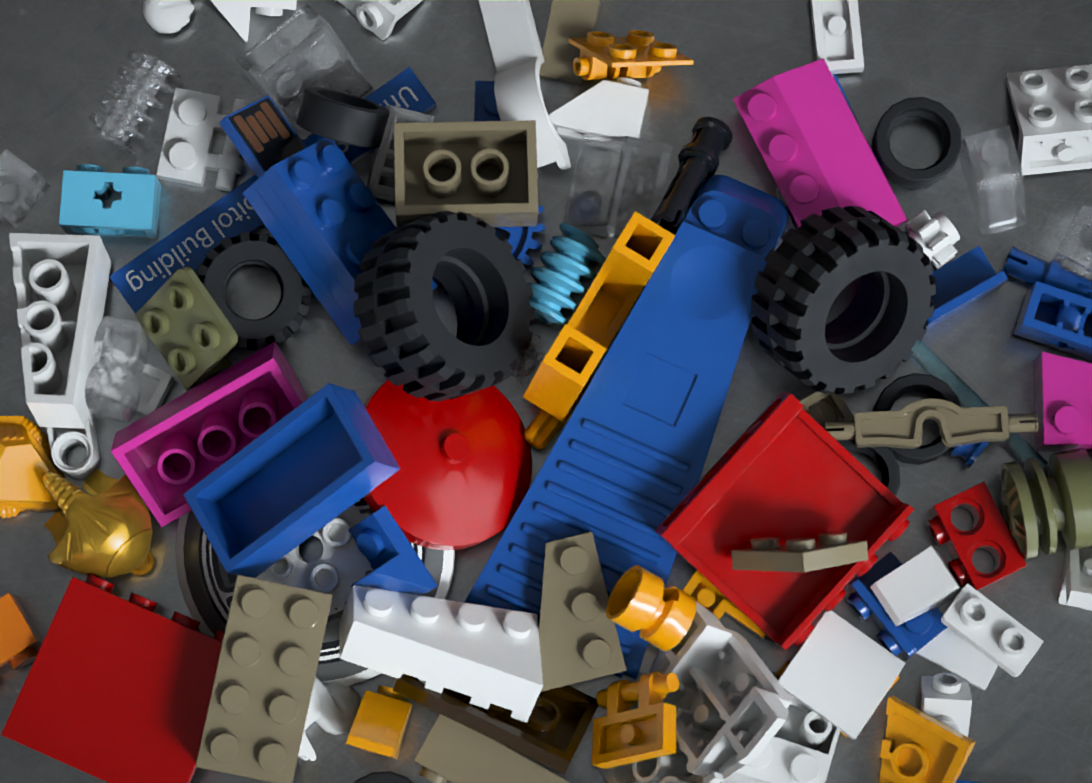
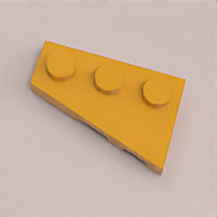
[879,695,976,783]

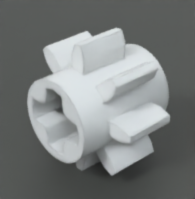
[905,210,960,269]

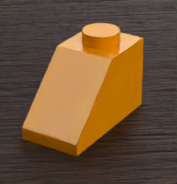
[346,685,414,760]

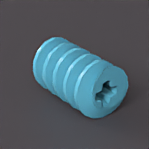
[526,223,606,326]

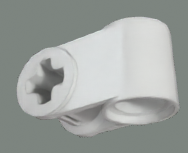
[45,396,101,480]

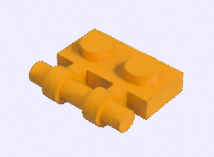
[592,671,679,769]

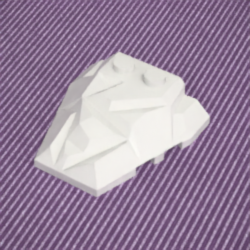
[597,601,792,783]

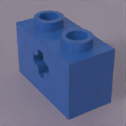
[1014,281,1092,360]

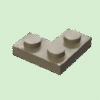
[731,532,868,572]

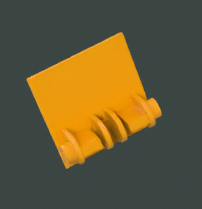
[568,30,694,80]

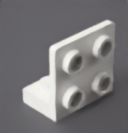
[1006,64,1092,176]

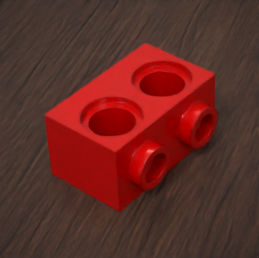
[926,482,1027,591]

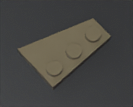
[539,531,627,692]

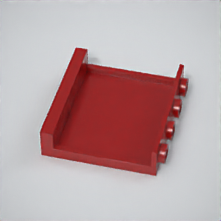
[654,391,914,650]
[1,574,225,783]

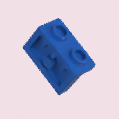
[846,551,948,661]

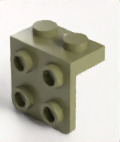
[135,266,238,390]

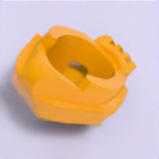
[0,416,66,519]

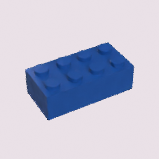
[183,383,401,578]

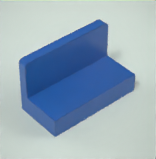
[924,246,1008,330]

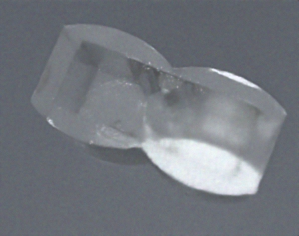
[85,316,149,423]

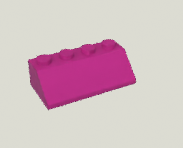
[733,59,909,227]
[111,342,308,527]

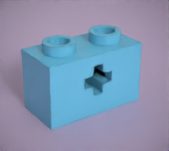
[59,164,162,239]

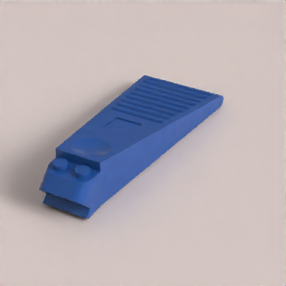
[465,174,788,679]

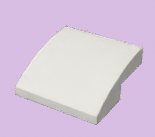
[778,611,906,740]

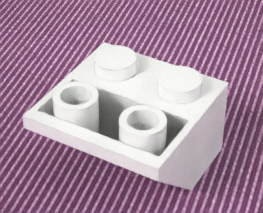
[721,694,840,783]

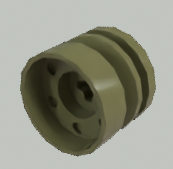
[1001,447,1092,560]

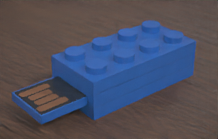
[219,95,438,346]

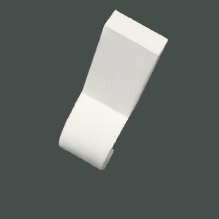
[479,0,571,179]

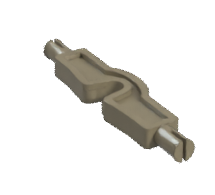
[824,399,1038,449]

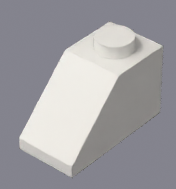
[549,77,649,153]

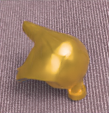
[43,468,156,578]

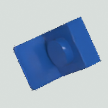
[348,506,438,596]

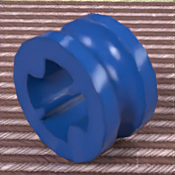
[950,442,989,468]

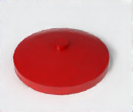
[364,380,532,550]

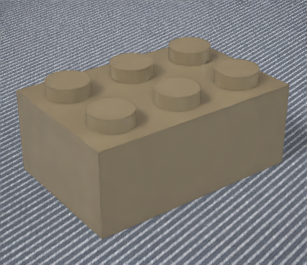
[394,120,538,228]

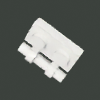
[156,88,251,192]

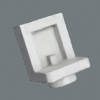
[920,673,972,737]

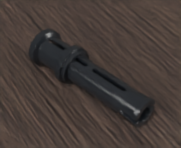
[651,116,733,235]

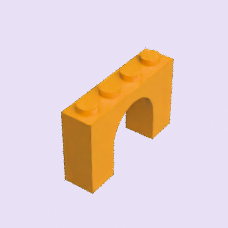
[523,211,675,422]

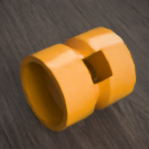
[606,565,697,651]

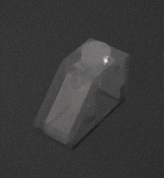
[959,126,1027,236]

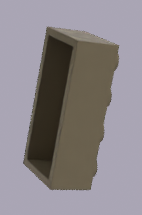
[196,575,333,783]

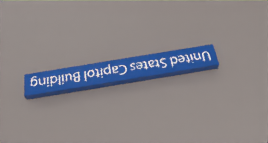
[109,67,437,314]

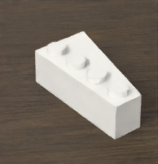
[9,233,111,429]
[339,585,543,723]

